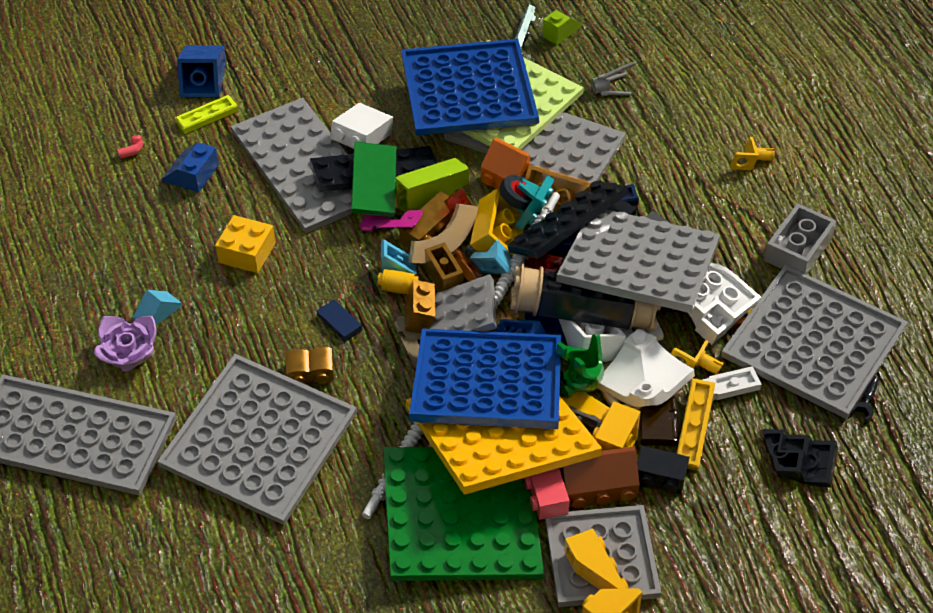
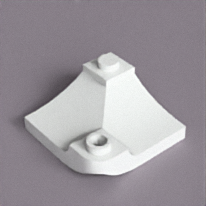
[689,263,761,345]
[597,329,695,407]

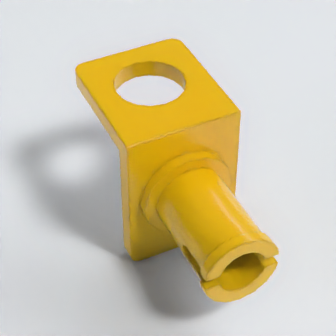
[730,137,775,170]
[671,340,723,375]

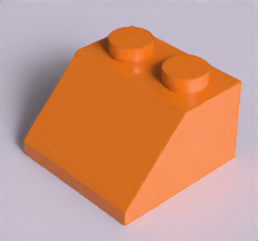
[481,137,530,189]

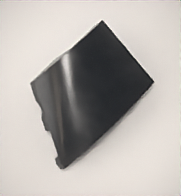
[762,429,838,488]

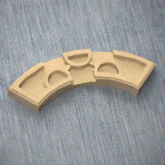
[409,203,478,263]

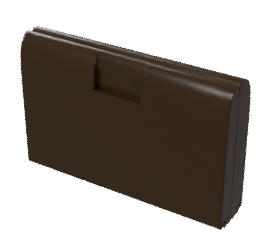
[639,396,679,446]

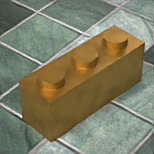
[399,191,460,248]

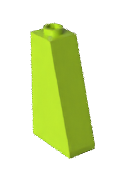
[395,158,469,213]

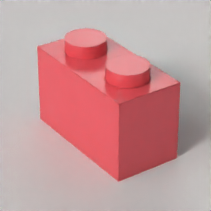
[524,468,570,520]

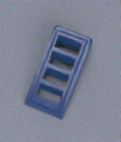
[495,319,546,334]

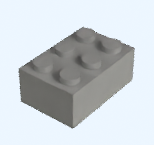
[764,203,837,274]

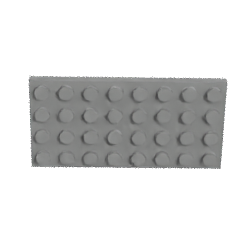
[231,97,353,234]
[444,112,626,183]
[0,374,177,496]

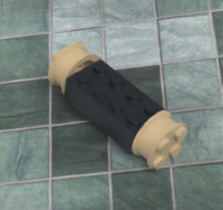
[510,264,661,333]

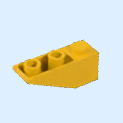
[564,529,629,590]

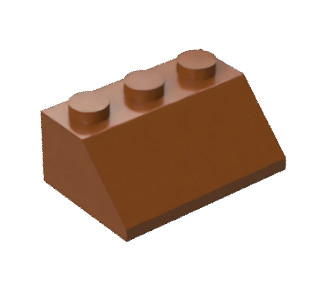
[560,446,640,509]

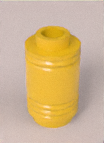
[377,269,419,294]

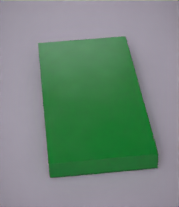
[351,142,396,217]

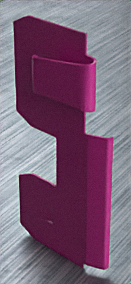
[358,210,423,231]

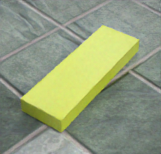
[175,95,239,134]

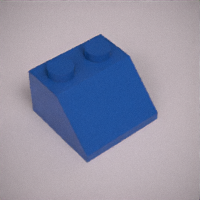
[162,142,219,192]

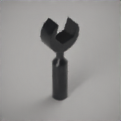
[851,376,880,425]

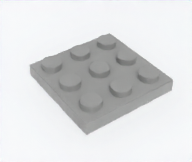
[430,274,497,332]

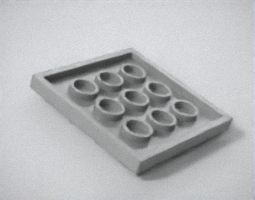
[545,505,661,607]

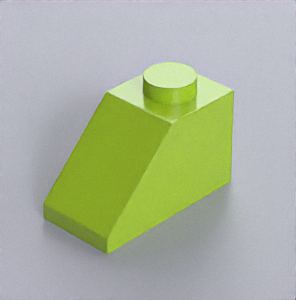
[543,10,582,45]

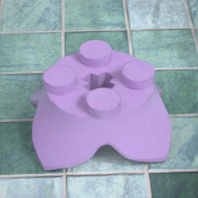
[94,316,157,372]

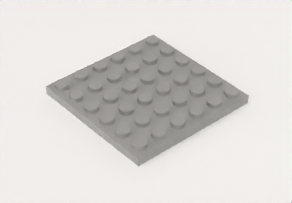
[556,210,720,313]
[721,265,908,419]
[157,354,357,525]

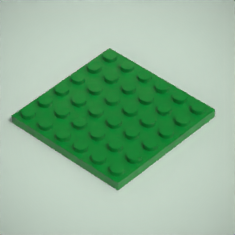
[383,447,544,581]

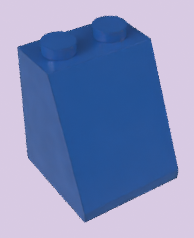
[177,45,226,97]

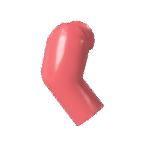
[117,135,144,159]

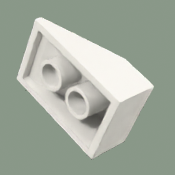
[559,319,626,363]

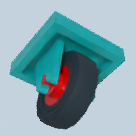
[499,175,554,230]

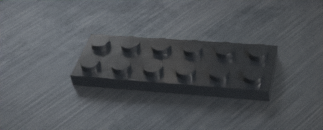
[310,146,437,192]
[507,180,629,259]

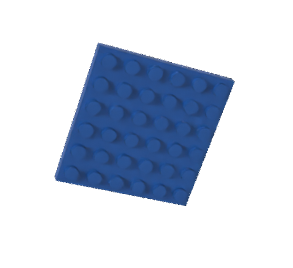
[401,39,539,136]
[409,328,561,429]

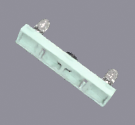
[515,4,543,62]

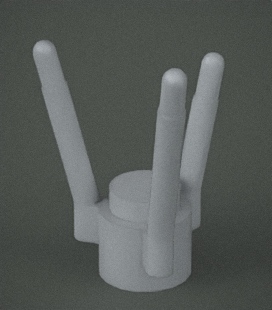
[591,61,637,97]

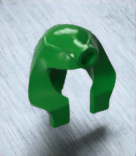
[556,334,604,398]

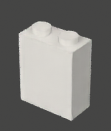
[330,103,393,149]

